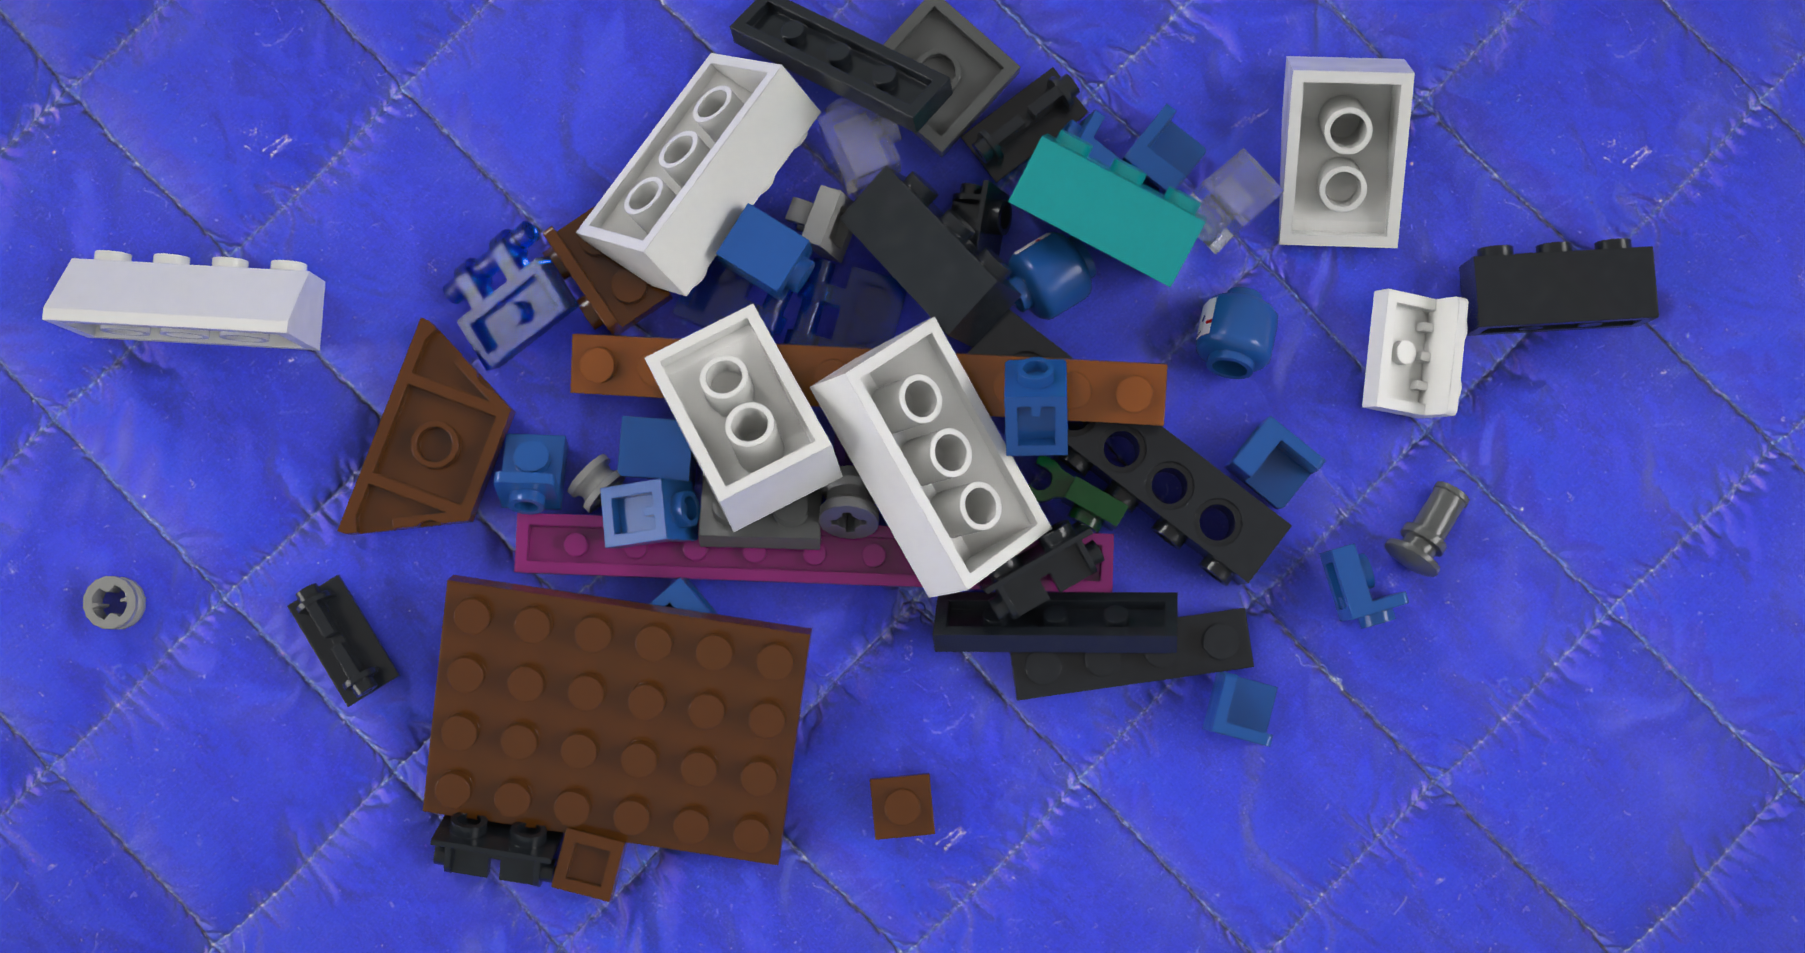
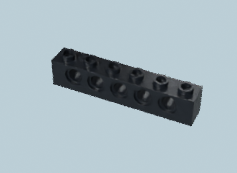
[968,309,1292,586]

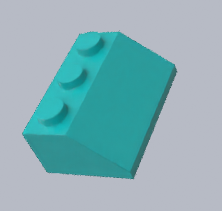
[1008,129,1207,287]

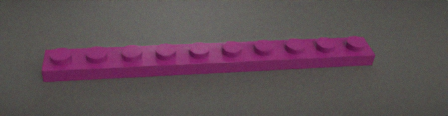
[514,513,1114,592]

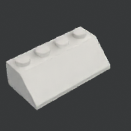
[576,53,821,297]
[42,250,325,351]
[810,317,1052,598]

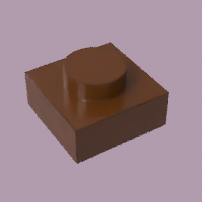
[870,773,935,840]
[551,827,627,902]

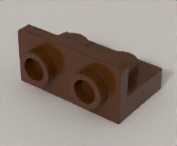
[542,206,673,335]

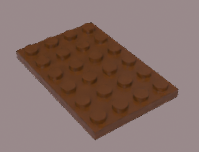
[423,575,812,865]

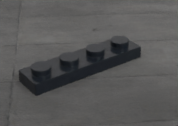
[730,0,953,134]
[933,592,1178,653]
[1009,608,1254,701]

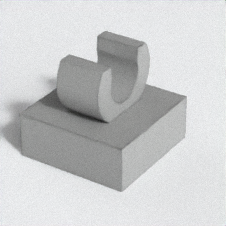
[785,185,853,263]

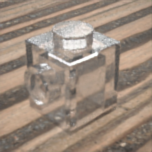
[817,97,902,195]
[1190,148,1284,255]

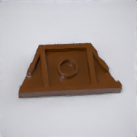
[337,318,515,535]

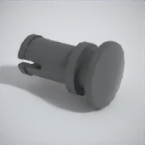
[1384,481,1470,577]

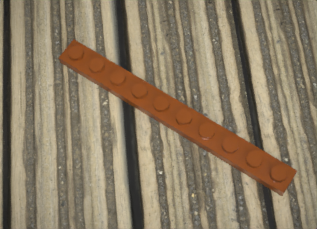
[570,333,1168,426]

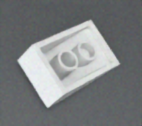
[1278,56,1415,248]
[645,304,843,532]

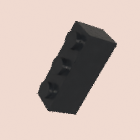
[839,165,1022,347]
[1459,238,1659,336]

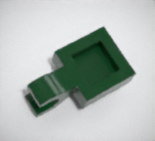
[1028,456,1129,533]

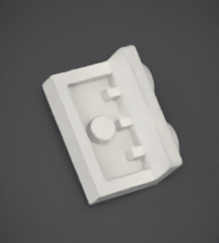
[1362,289,1469,419]

